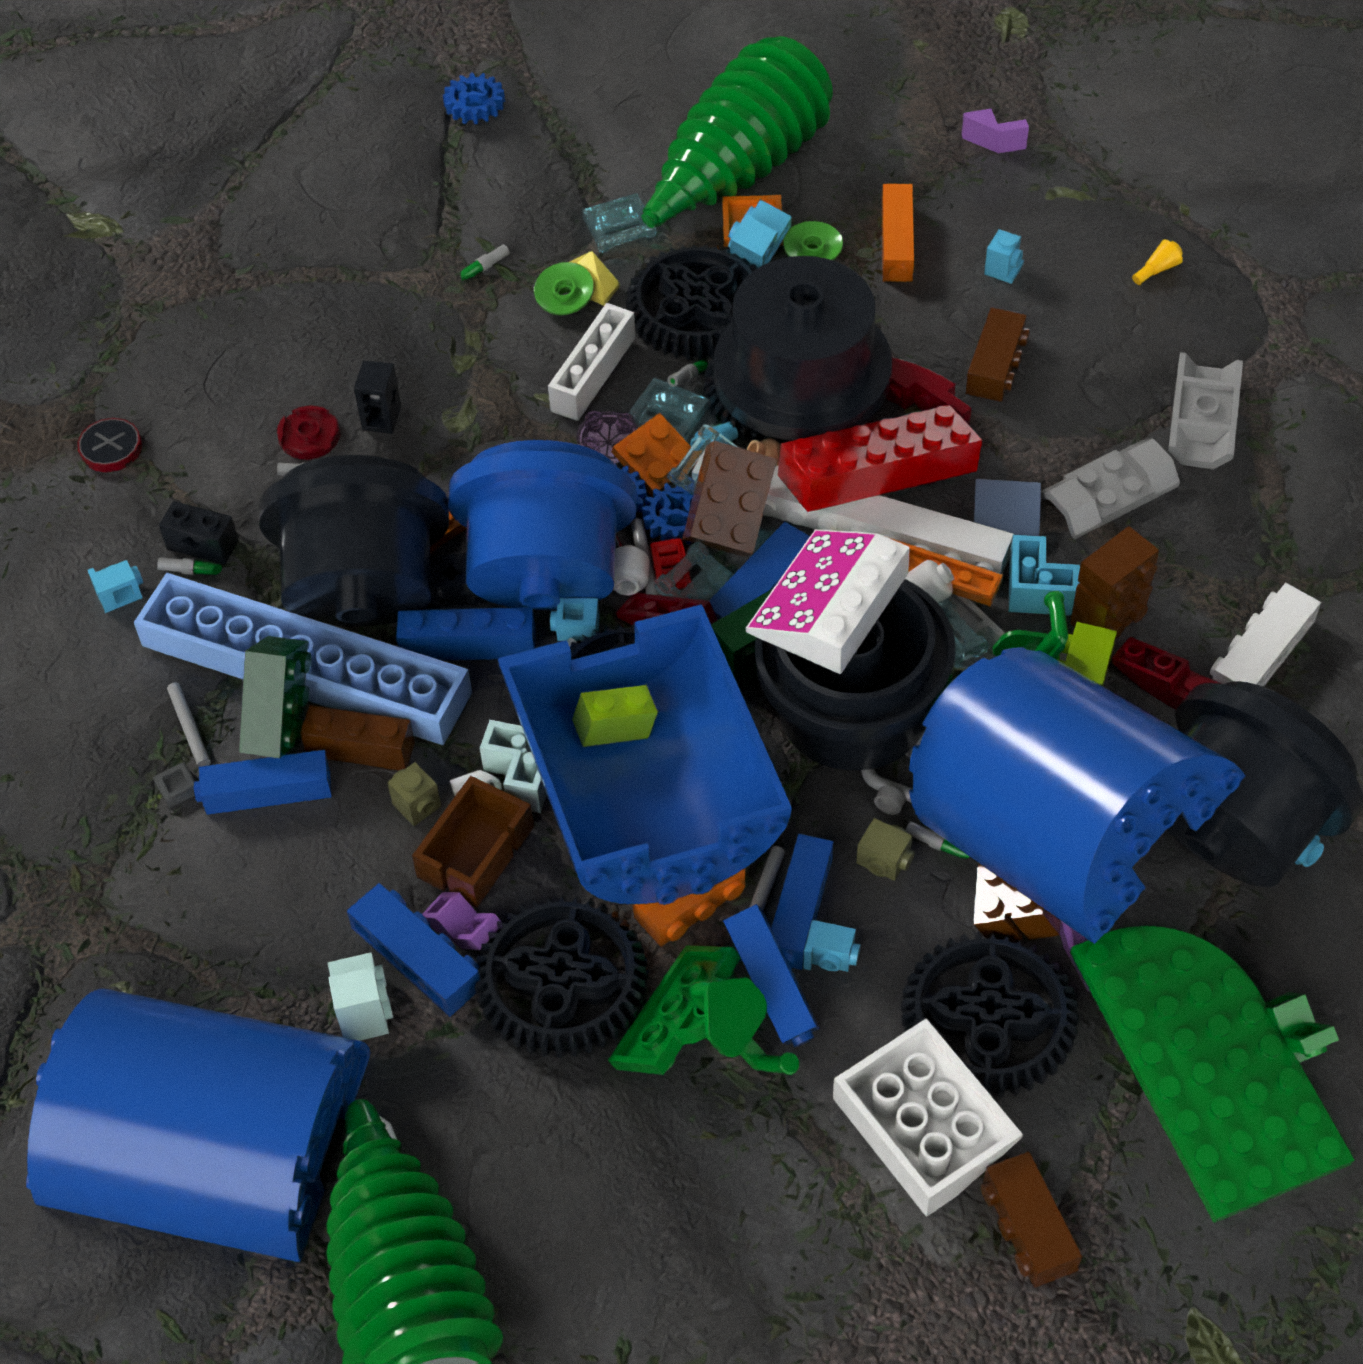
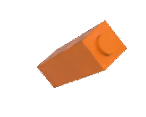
[882,184,914,282]

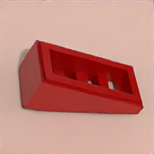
[650,538,695,599]

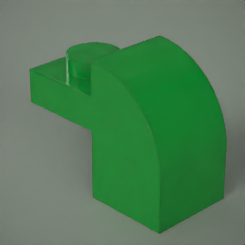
[1265,992,1339,1063]

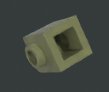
[387,762,441,826]
[856,818,915,881]

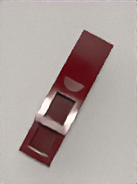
[886,358,972,426]
[1111,636,1222,710]

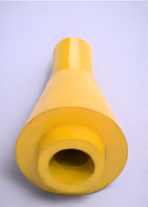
[1132,239,1183,285]

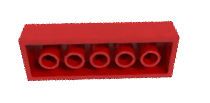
[777,405,983,512]

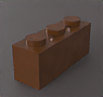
[965,307,1030,402]
[300,705,415,770]
[981,1151,1082,1288]

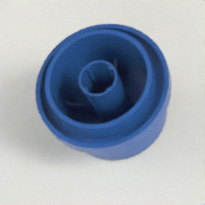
[448,440,637,610]

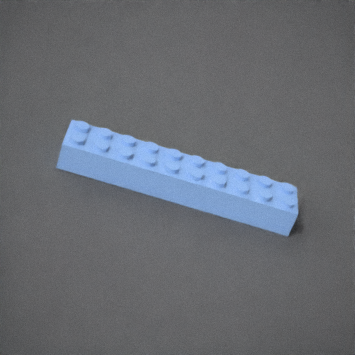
[134,572,472,745]

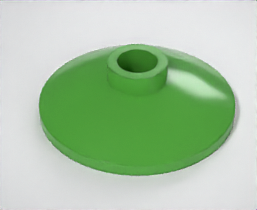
[783,221,843,260]
[534,262,594,315]

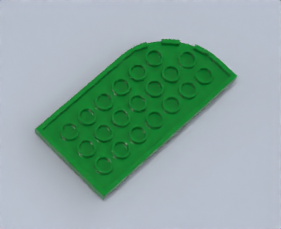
[1070,926,1354,1223]

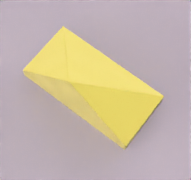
[570,251,620,306]

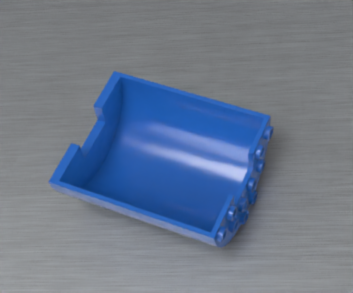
[498,604,792,905]
[909,647,1246,944]
[26,988,371,1263]

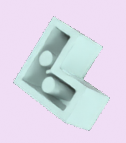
[480,720,547,813]
[328,952,393,1040]

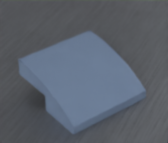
[974,479,1041,536]

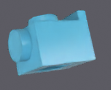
[984,229,1024,284]
[87,560,144,613]
[550,598,600,641]
[803,920,861,972]

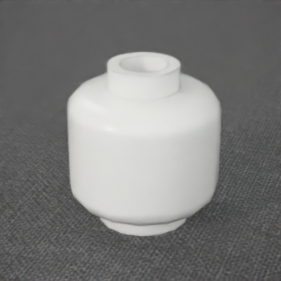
[613,545,650,595]
[905,560,954,604]

